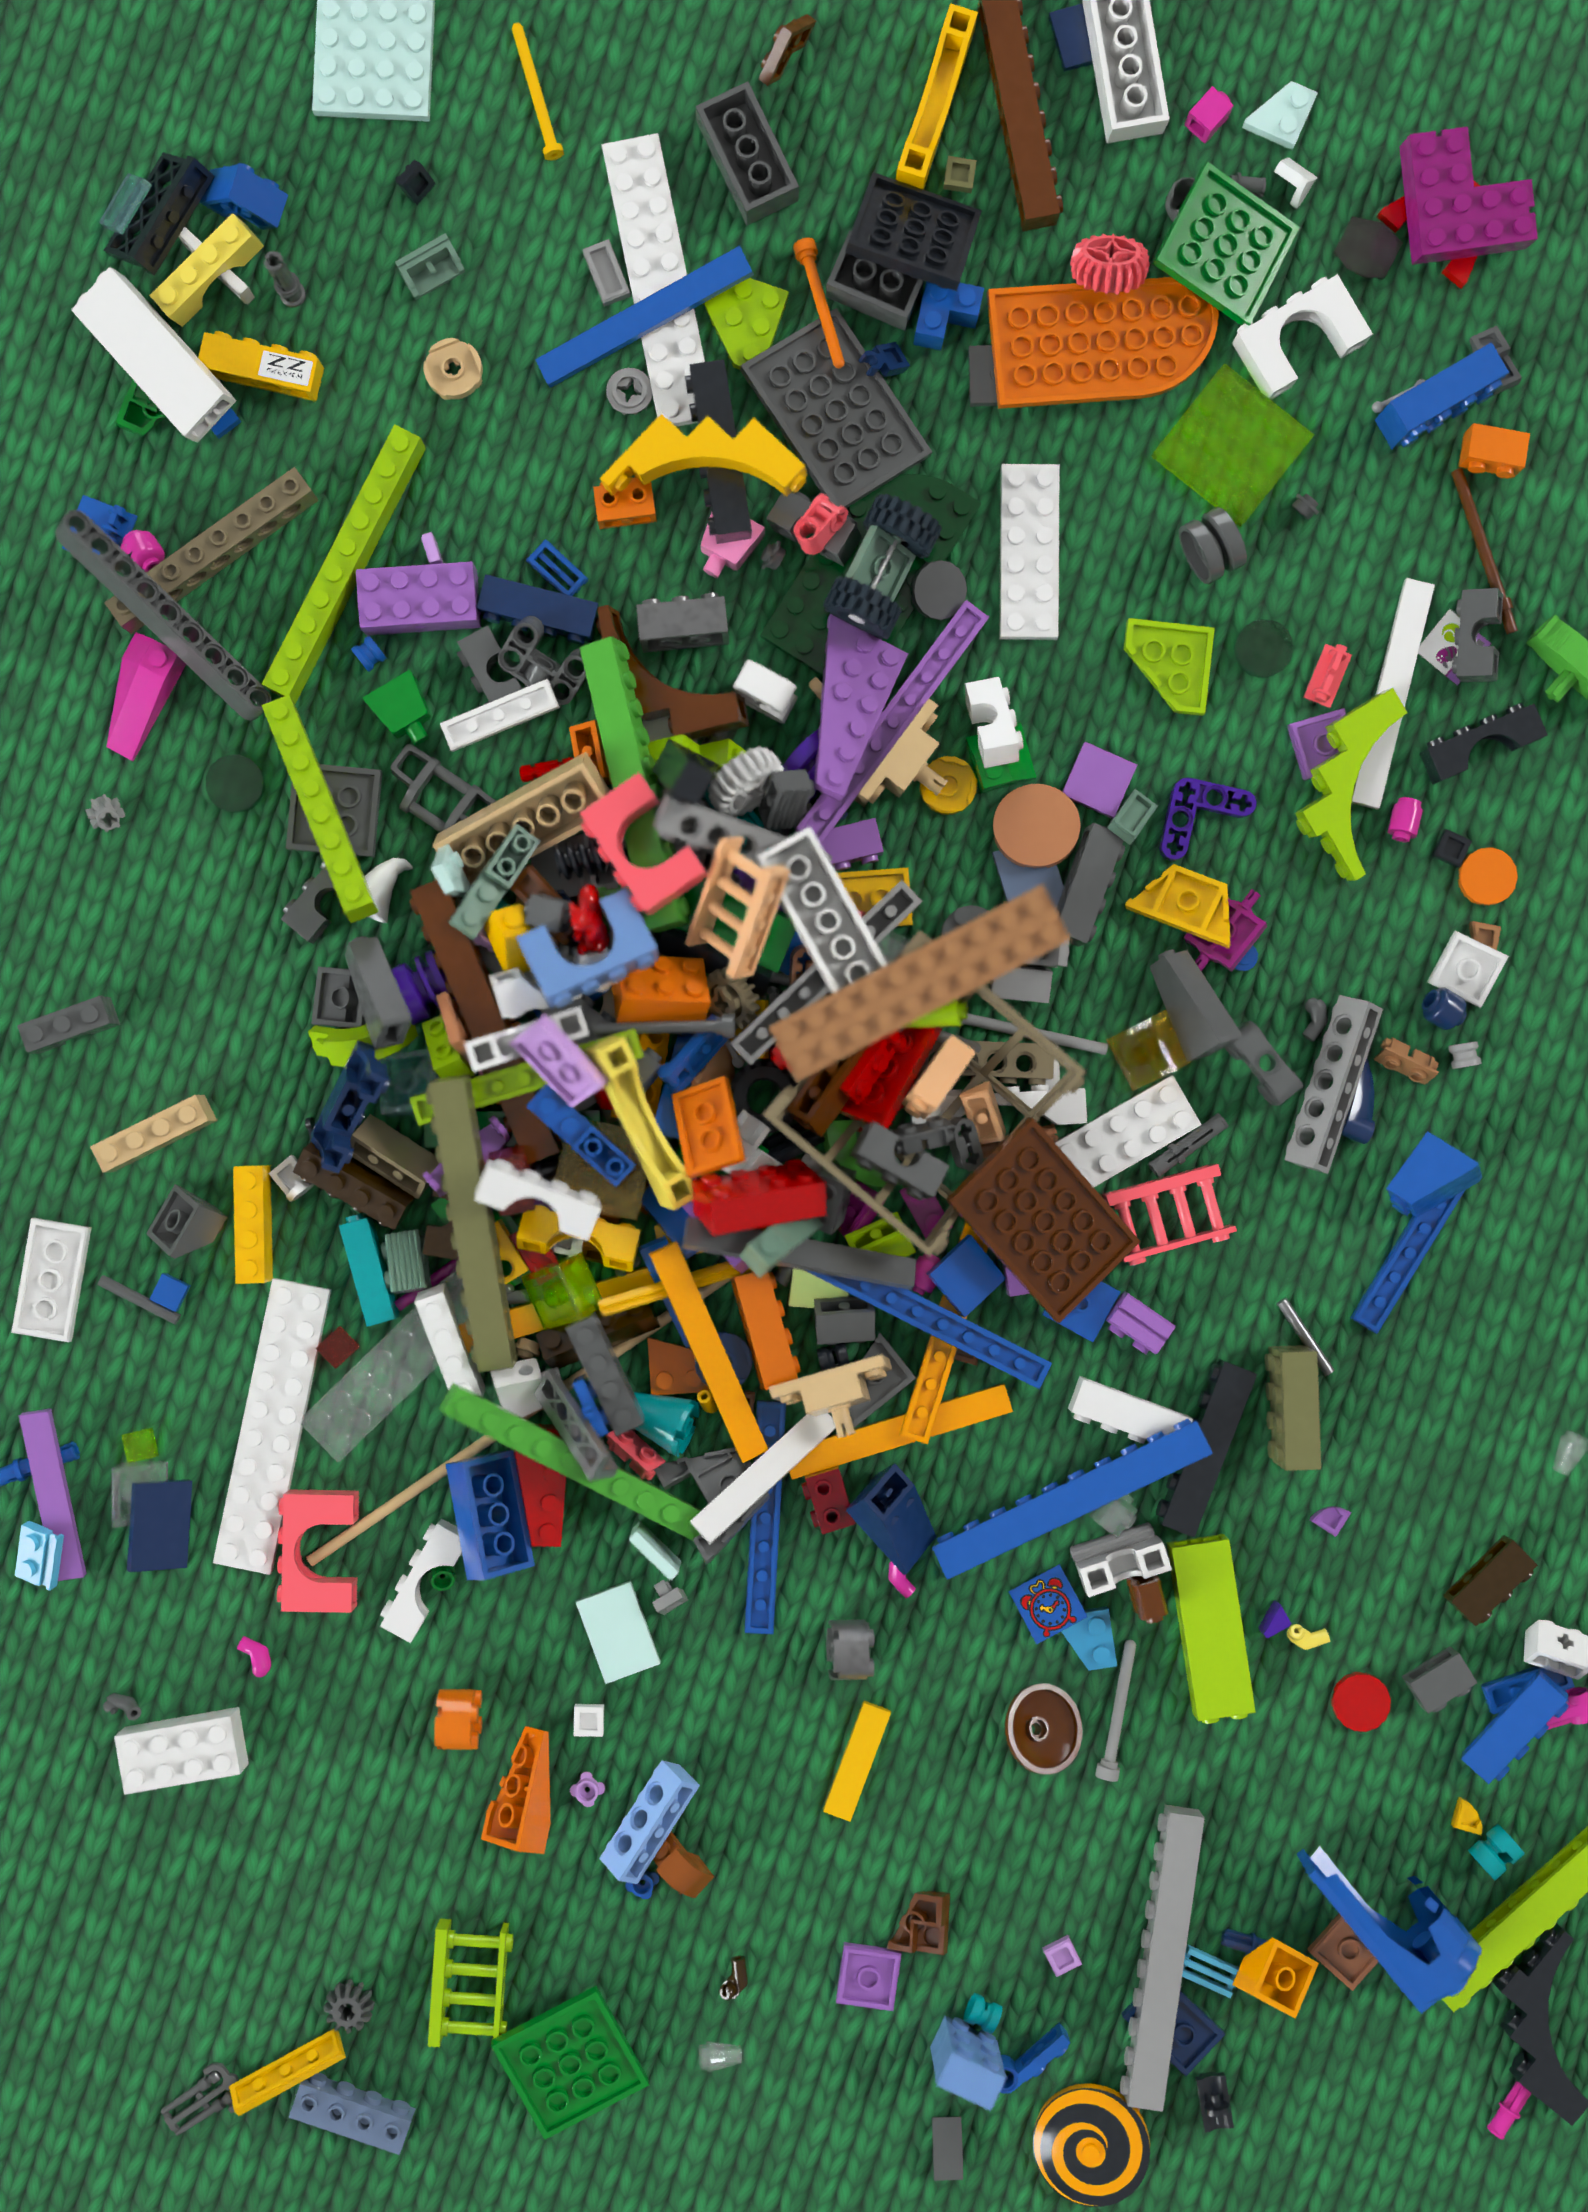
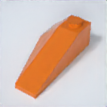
[481,1726,551,1854]

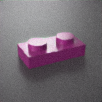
[899,1187,953,1239]

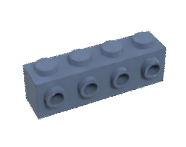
[289,2072,416,2155]

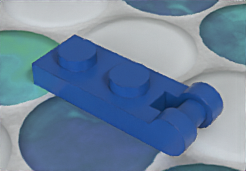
[658,1015,729,1093]

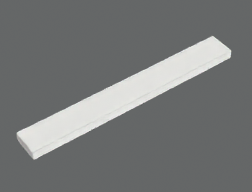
[1352,578,1435,809]

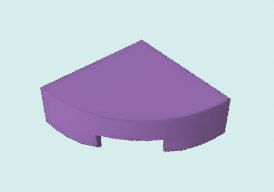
[1309,1506,1351,1537]

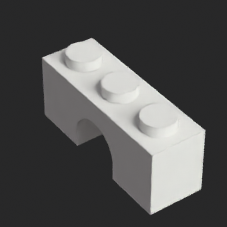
[965,677,1023,768]
[1075,1535,1172,1597]

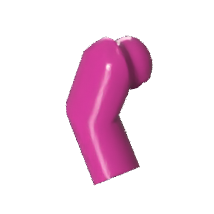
[888,1561,916,1598]
[237,1636,271,1677]

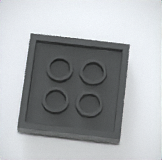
[286,764,382,858]

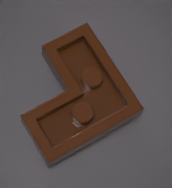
[758,14,816,86]

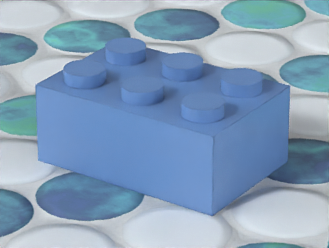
[930,2016,1006,2111]

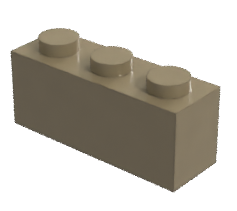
[350,1114,439,1199]

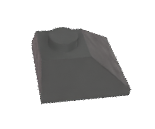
[146,1184,227,1259]

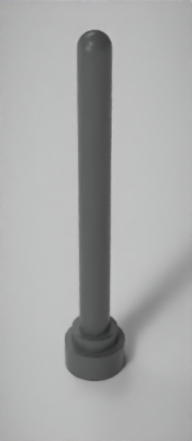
[592,1014,735,1038]

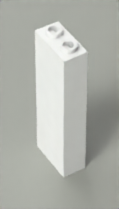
[72,267,237,443]

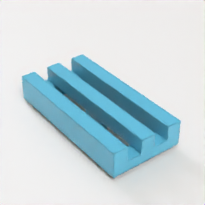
[1182,1945,1239,1998]

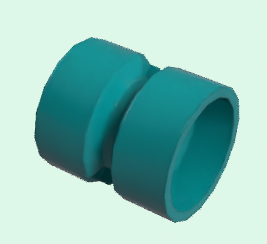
[1468,1823,1525,1881]

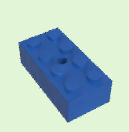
[1375,342,1509,449]
[446,1450,535,1580]

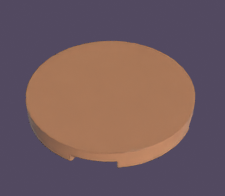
[993,784,1080,868]

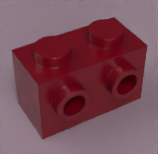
[801,1466,856,1534]

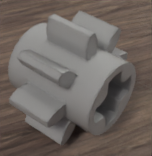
[85,794,125,832]

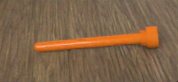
[793,238,845,369]

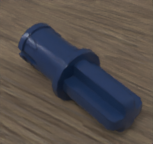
[1221,1929,1268,1955]

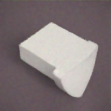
[1274,157,1317,209]
[268,1155,314,1202]

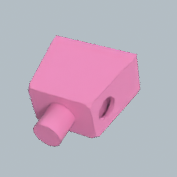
[700,512,765,578]

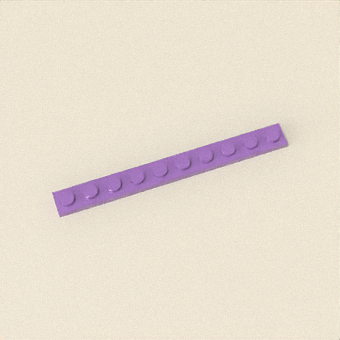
[795,600,989,845]

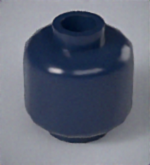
[1421,987,1467,1030]

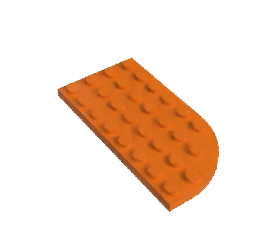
[986,277,1219,409]

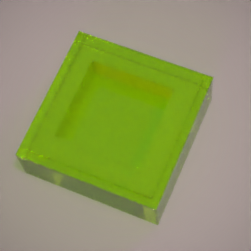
[121,1427,159,1463]

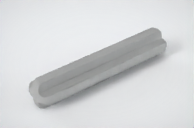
[1070,1523,1155,1563]

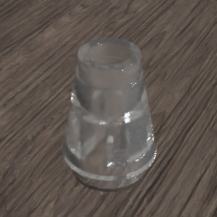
[1552,1430,1588,1476]
[699,2041,742,2073]

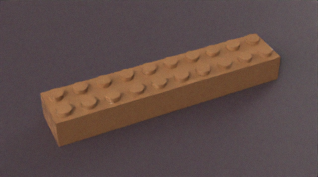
[769,884,1071,1081]

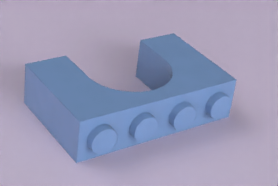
[517,888,659,1009]

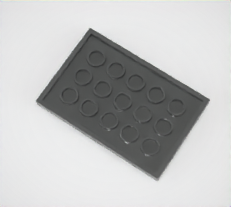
[740,308,932,508]

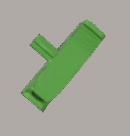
[1526,614,1588,702]

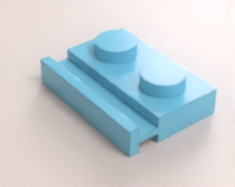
[15,1521,64,1591]

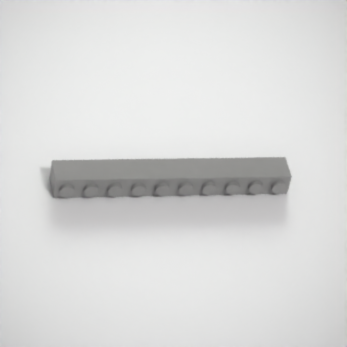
[1120,1805,1205,2112]

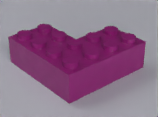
[1399,126,1538,265]

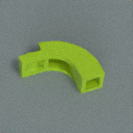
[308,1023,418,1067]

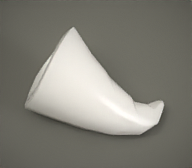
[365,858,413,923]

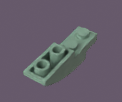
[448,824,541,940]

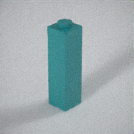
[339,1213,400,1327]

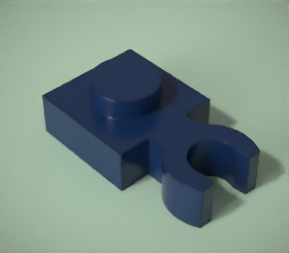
[858,342,910,377]

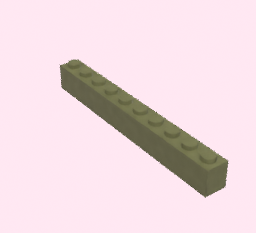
[426,1074,518,1372]

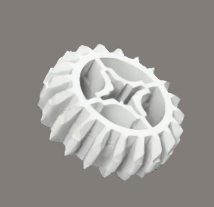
[707,746,784,817]

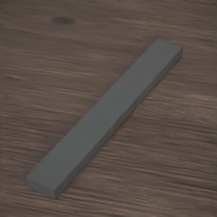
[683,1217,916,1290]

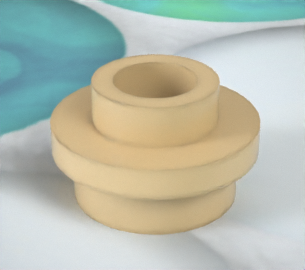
[515,1337,541,1359]

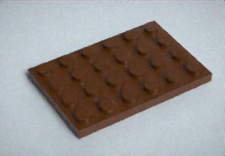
[946,1117,1141,1323]

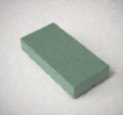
[1107,789,1158,845]

